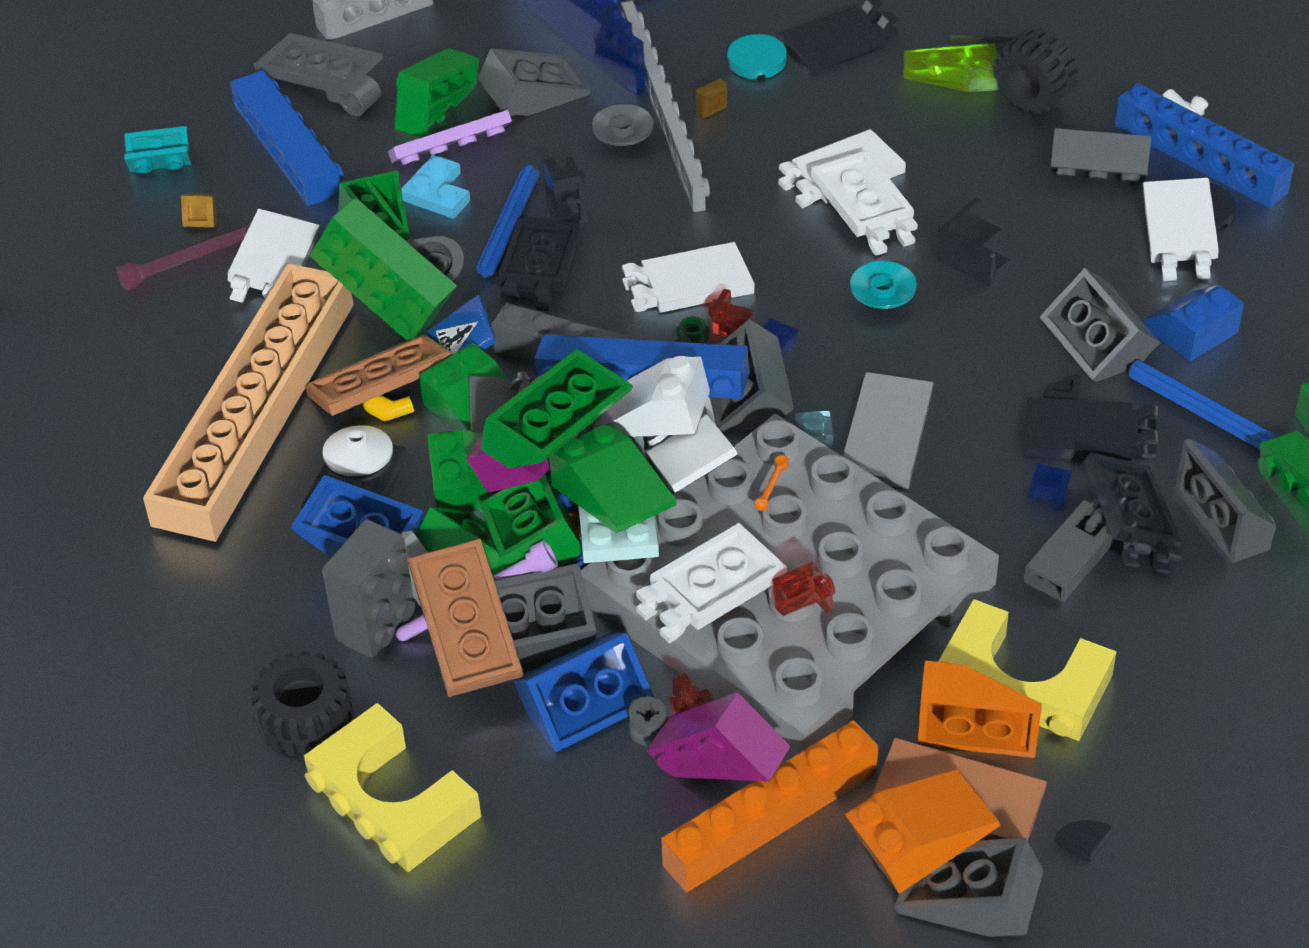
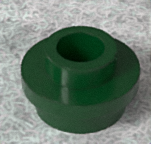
[676,316,710,344]

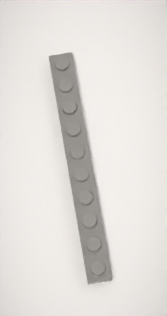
[621,1,710,212]

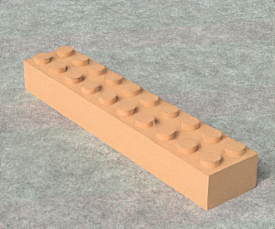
[143,264,354,542]

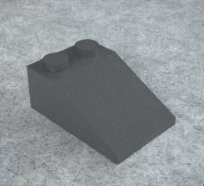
[478,48,591,116]
[894,838,1044,937]

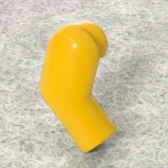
[363,395,414,421]

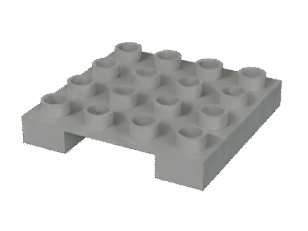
[581,414,999,756]

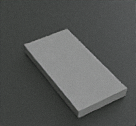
[843,372,934,489]

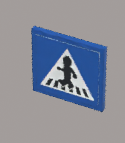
[427,295,497,355]

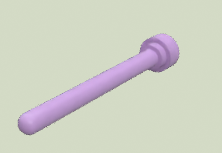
[396,540,558,641]

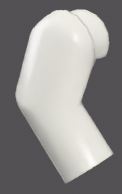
[1163,89,1208,116]

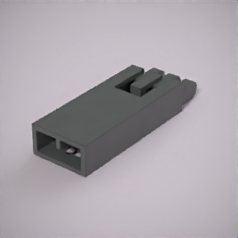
[1024,497,1116,602]

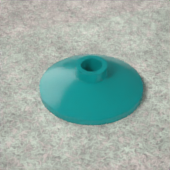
[850,261,917,309]

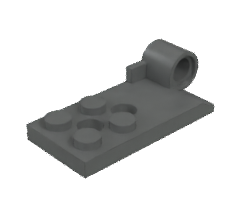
[254,33,383,116]

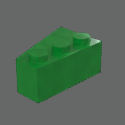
[338,170,409,241]

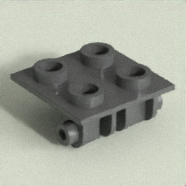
[469,371,534,433]

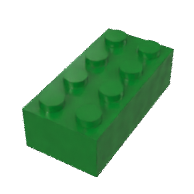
[310,197,457,341]

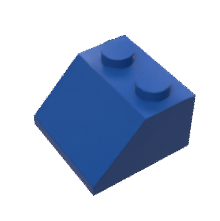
[1143,285,1244,361]

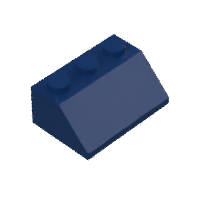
[513,632,654,752]

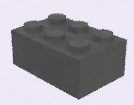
[322,519,415,659]

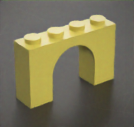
[938,599,1117,741]
[304,703,481,872]

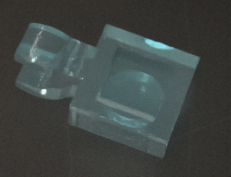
[795,411,833,445]

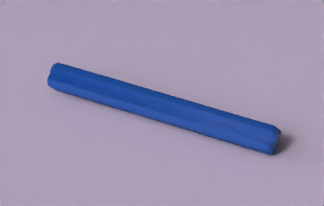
[476,165,539,278]
[1128,360,1280,450]

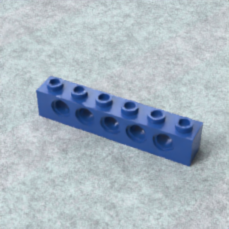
[1115,83,1294,208]

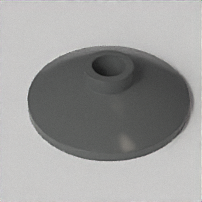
[592,104,654,146]

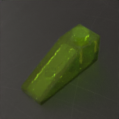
[903,43,999,92]

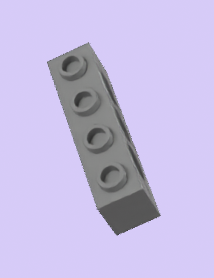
[312,0,433,41]

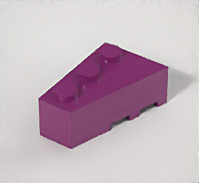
[646,692,791,781]

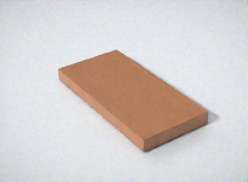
[305,334,452,416]
[408,539,523,697]
[871,738,1047,841]

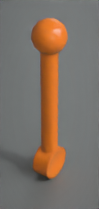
[754,455,789,511]

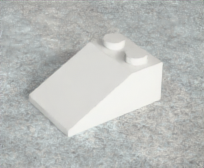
[592,356,710,437]
[645,414,738,493]

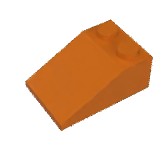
[918,661,1042,758]
[845,769,1001,894]

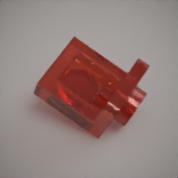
[708,289,754,337]
[772,562,836,616]
[669,673,715,715]

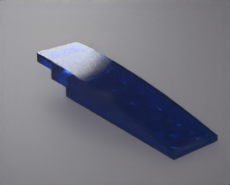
[520,0,646,96]

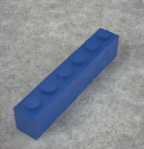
[230,70,344,206]
[534,335,749,399]

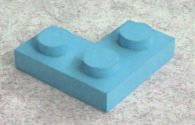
[401,154,471,219]

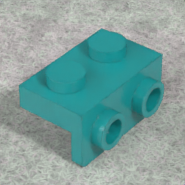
[124,126,191,174]

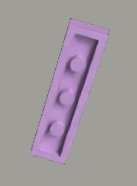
[388,110,512,166]

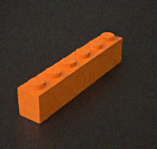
[661,720,878,893]

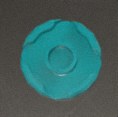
[727,34,786,79]

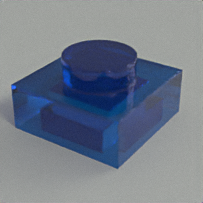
[763,318,799,358]
[1028,463,1072,506]

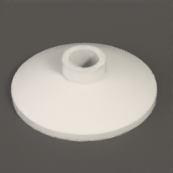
[323,425,393,476]

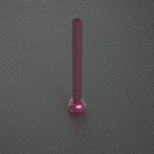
[117,224,251,291]

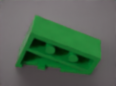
[394,48,479,138]
[1258,431,1309,536]

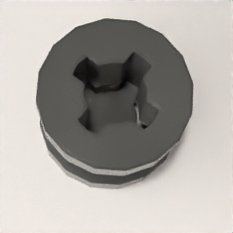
[628,696,667,746]

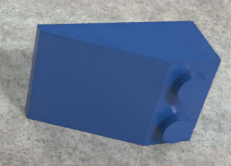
[292,475,423,558]

